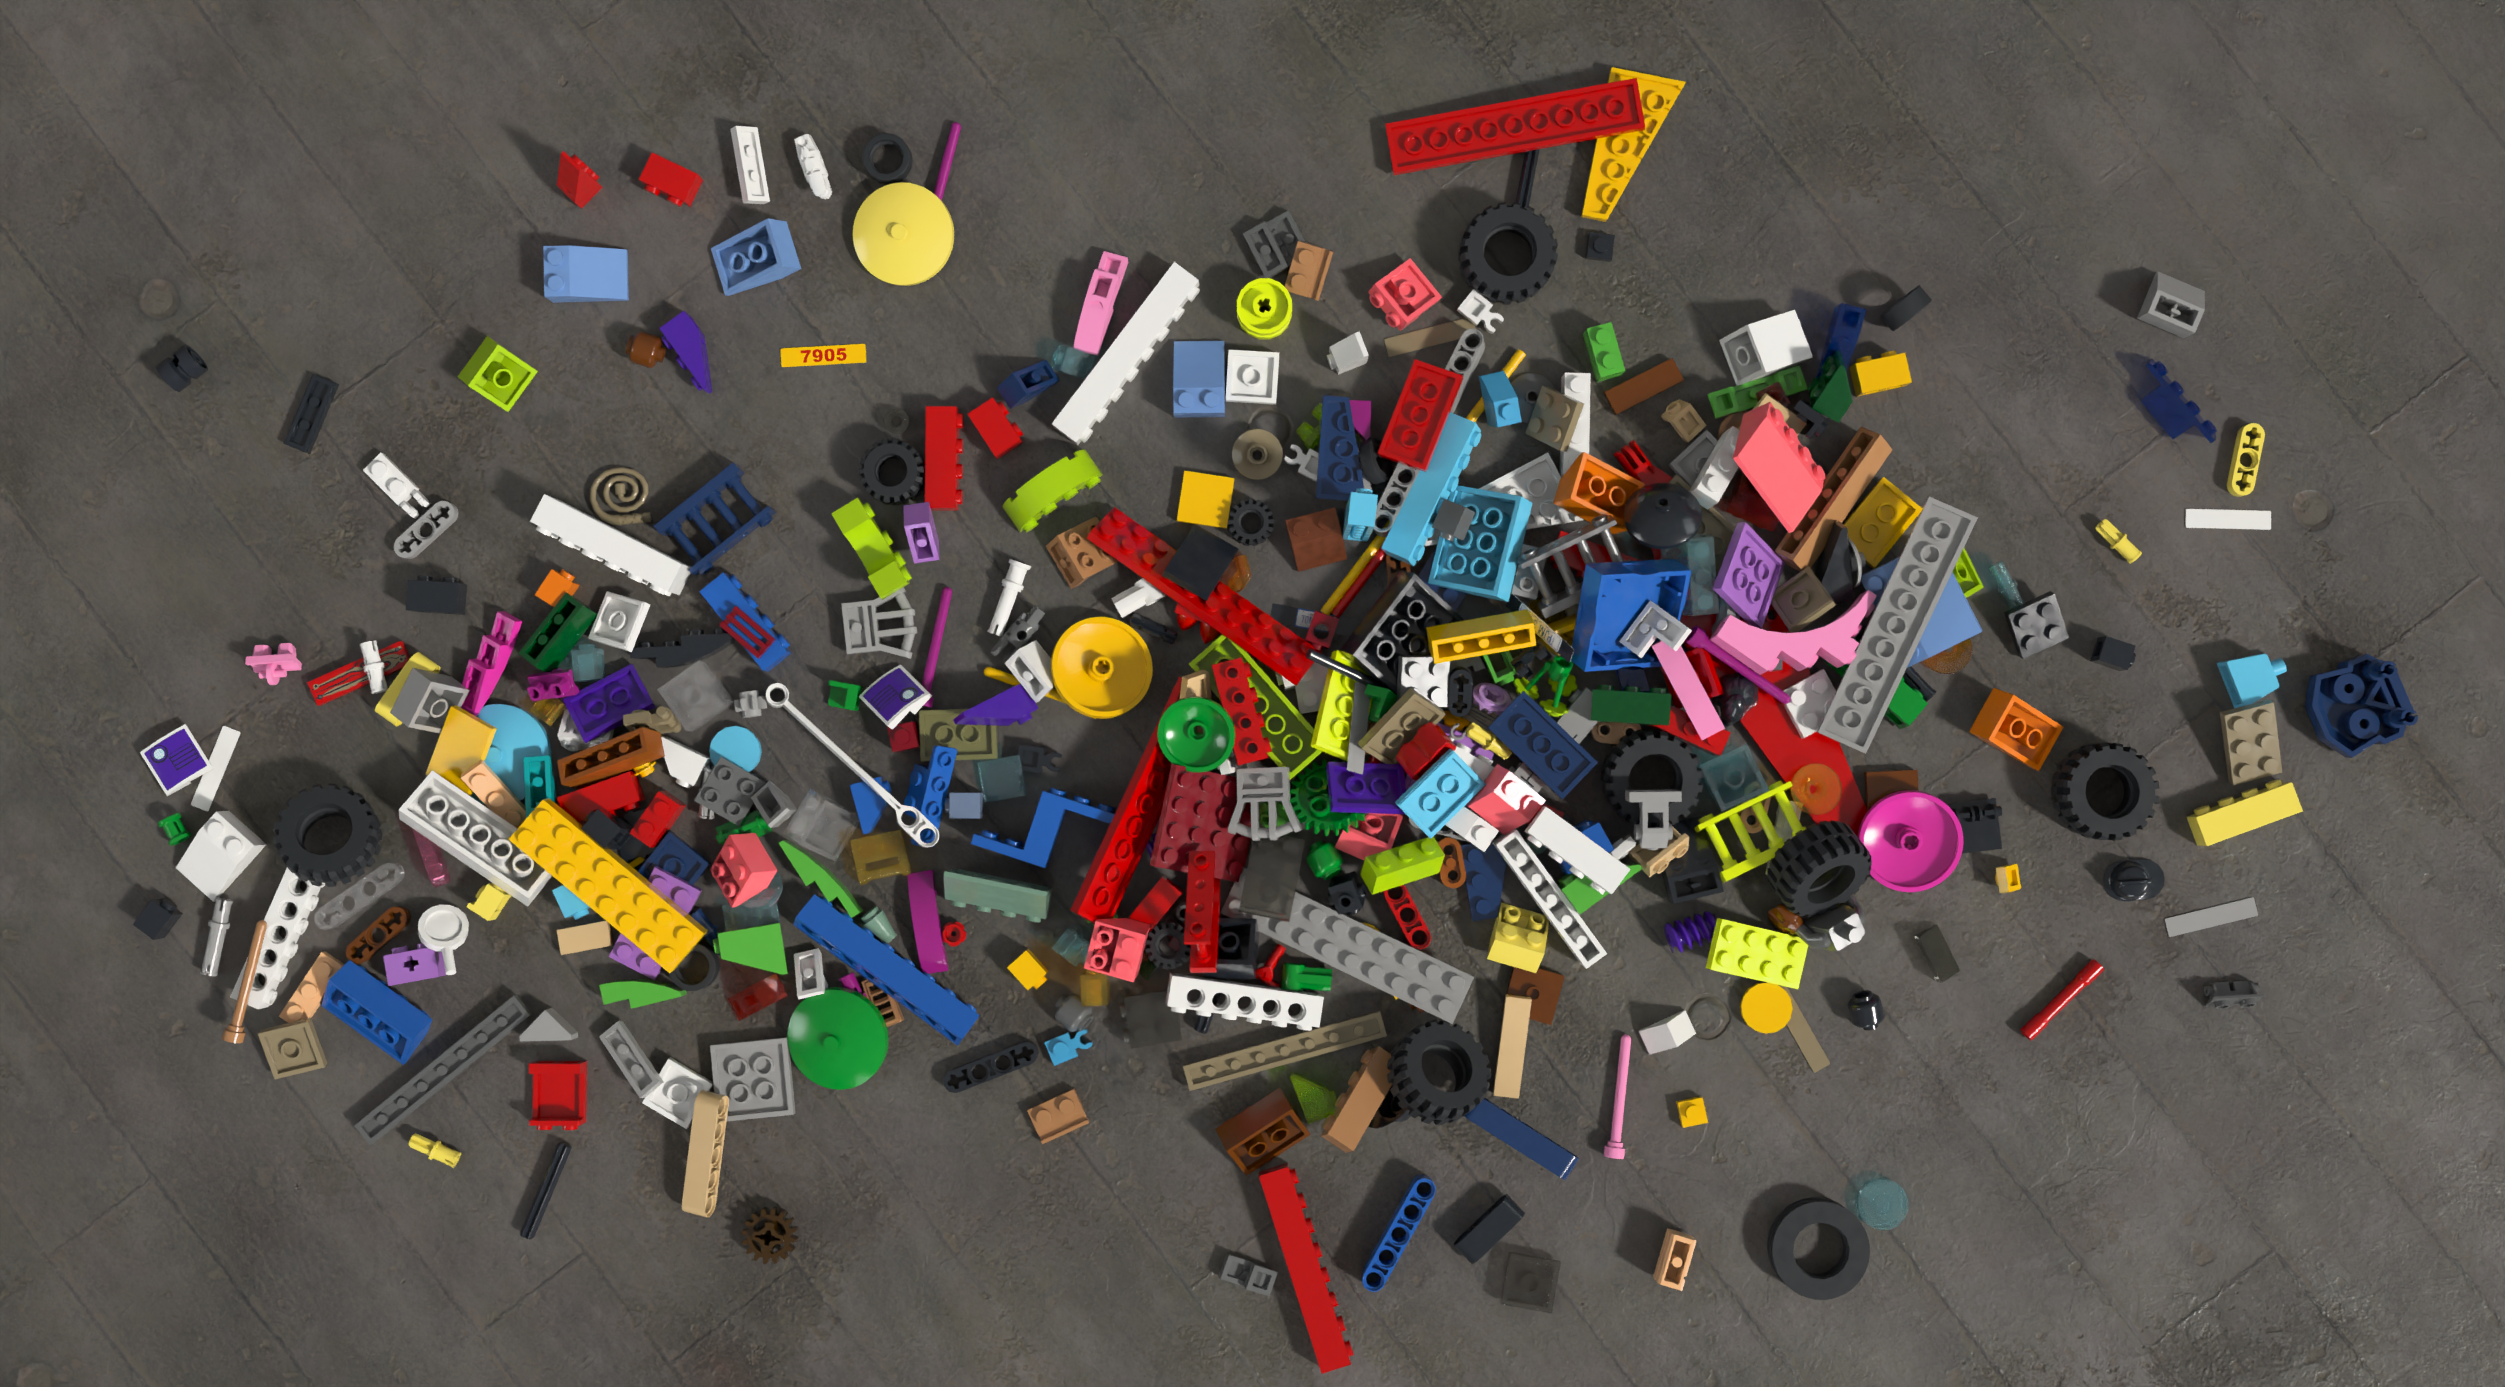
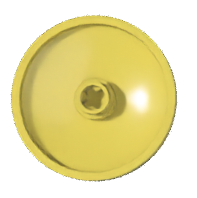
[853,182,954,286]

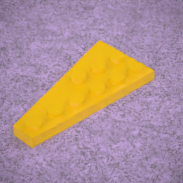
[1581,67,1686,222]

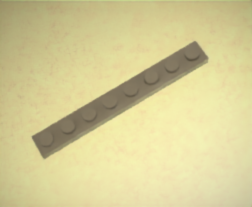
[1183,1010,1387,1091]

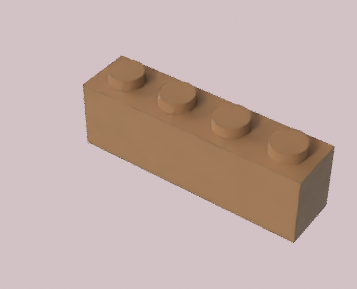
[1321,1047,1392,1153]

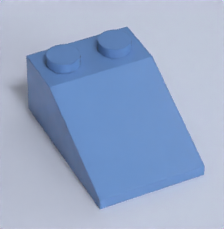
[711,218,801,296]
[543,245,629,303]
[1173,341,1225,418]

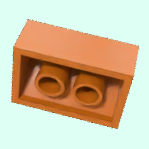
[1553,452,1644,534]

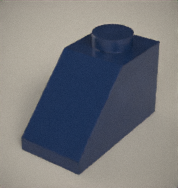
[997,360,1060,409]

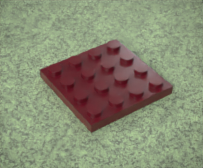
[1150,764,1251,882]

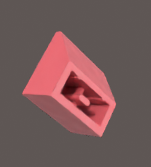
[710,833,777,908]
[1084,918,1151,982]

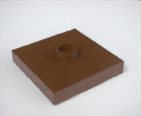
[1864,770,1919,811]
[1501,967,1565,1025]

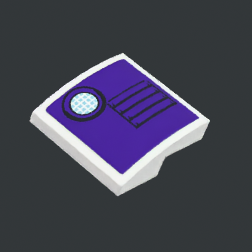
[859,665,932,730]
[140,724,214,796]

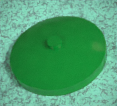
[787,987,889,1090]

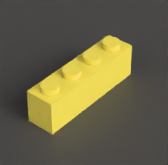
[2187,779,2303,846]

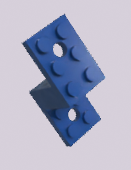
[971,787,1115,868]

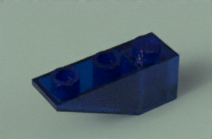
[1816,303,1866,378]

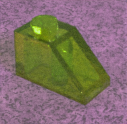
[1289,1072,1337,1125]

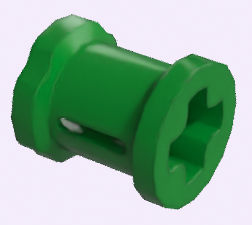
[158,813,192,846]

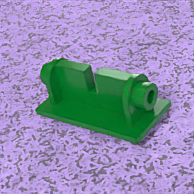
[716,810,773,846]

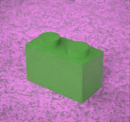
[1583,322,1625,382]

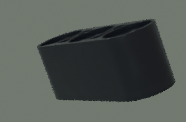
[1454,1194,1525,1264]

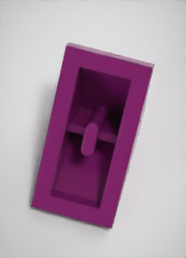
[1349,400,1371,442]

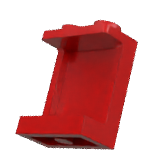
[529,1061,587,1130]

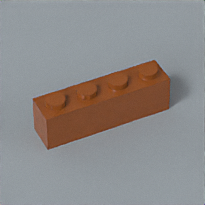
[557,727,665,789]

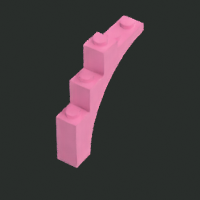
[1709,590,1877,675]

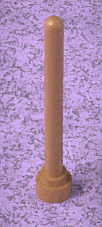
[222,920,267,1043]

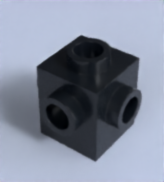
[1328,871,1367,915]

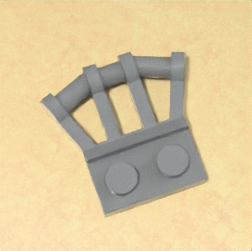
[841,587,917,659]
[1228,767,1302,841]

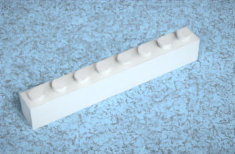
[1052,262,1200,445]

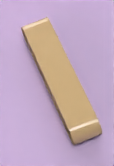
[682,1090,729,1217]

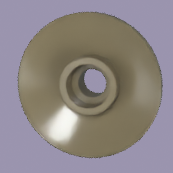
[1232,429,1283,480]

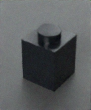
[2090,636,2136,671]
[133,898,183,940]

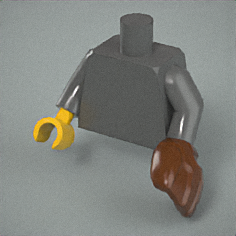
[1767,895,1865,952]

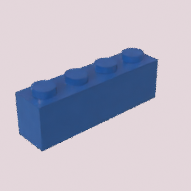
[699,572,792,672]

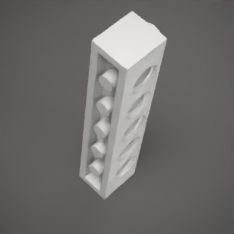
[1492,829,1607,969]
[230,867,325,1009]
[1165,973,1324,1031]

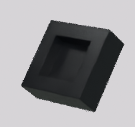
[1586,232,1615,262]

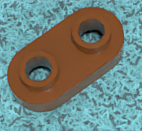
[1438,837,1466,888]

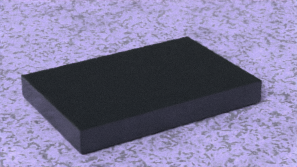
[1162,524,1239,601]

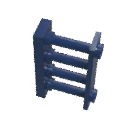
[654,462,776,576]

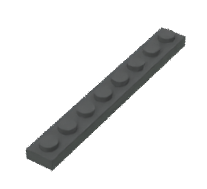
[354,995,533,1146]

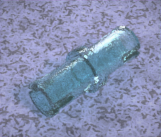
[1988,561,2025,609]

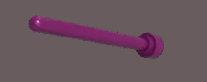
[933,122,961,201]
[922,587,952,708]
[1685,625,1791,704]

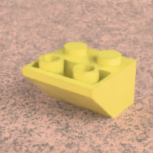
[1487,903,1549,973]

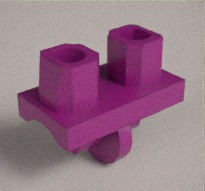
[527,668,580,701]

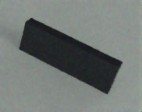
[283,374,339,454]

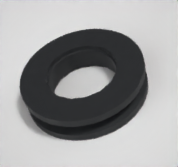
[1767,1198,1870,1300]

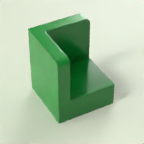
[828,680,863,711]
[1364,684,1397,723]

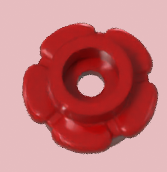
[942,922,967,947]

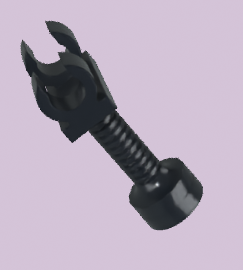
[1510,639,1552,680]

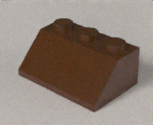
[1215,1088,1311,1176]

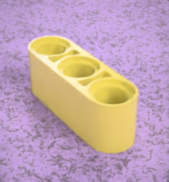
[375,652,441,727]

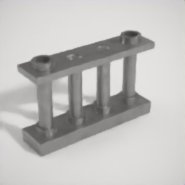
[1517,514,1631,619]

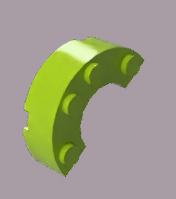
[1002,449,1103,533]
[831,498,912,600]

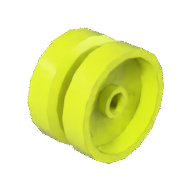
[1237,278,1292,340]

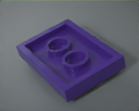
[562,664,655,743]
[1326,762,1406,814]

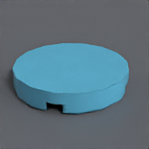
[709,726,762,772]

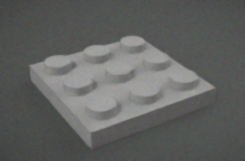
[710,1037,796,1121]

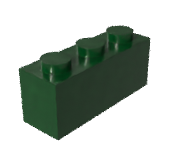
[519,592,597,672]
[1591,685,1671,726]

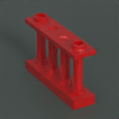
[1184,851,1221,973]

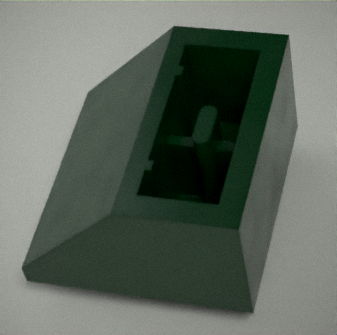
[1808,351,1853,423]

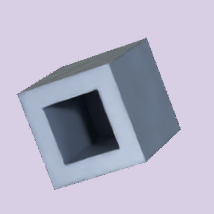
[945,792,983,819]

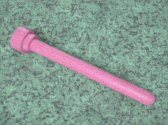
[1604,1034,1631,1159]

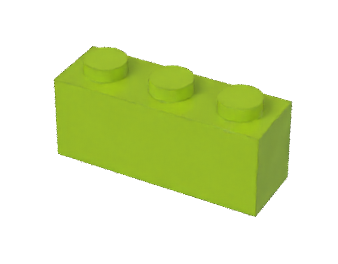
[1360,836,1445,895]

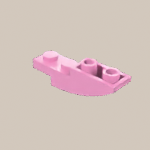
[1073,251,1129,356]

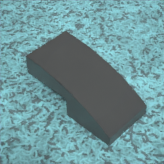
[1218,1252,1278,1296]

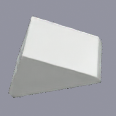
[1639,1010,1696,1054]

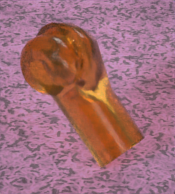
[1228,555,1252,592]

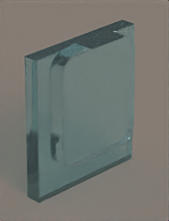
[977,755,1026,803]

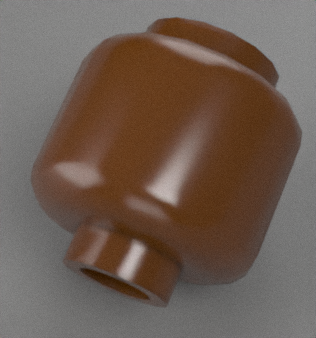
[626,331,666,368]

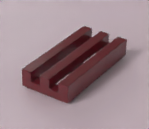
[719,606,776,659]

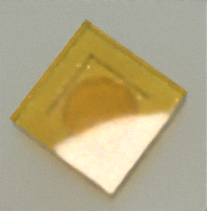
[529,698,566,726]

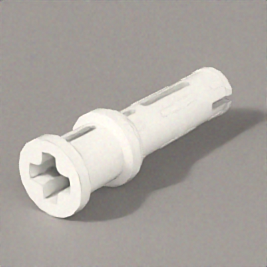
[987,559,1031,637]

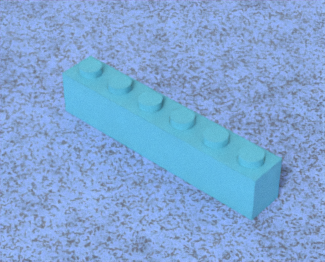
[1381,412,1481,566]
[1342,488,1378,542]

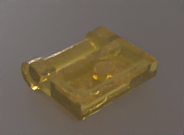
[850,829,911,885]

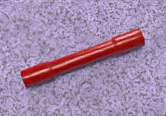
[2020,959,2104,1041]

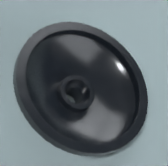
[1623,483,1702,549]

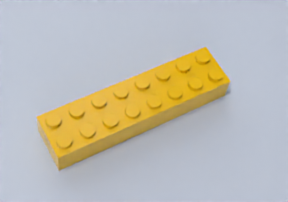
[509,798,708,973]

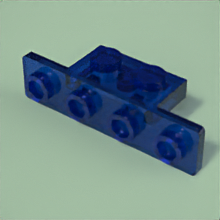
[2141,358,2217,443]

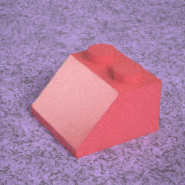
[1466,764,1546,835]
[1335,813,1403,861]

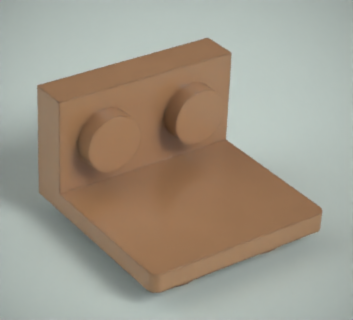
[1046,517,1119,590]

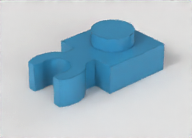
[1044,1029,1093,1066]

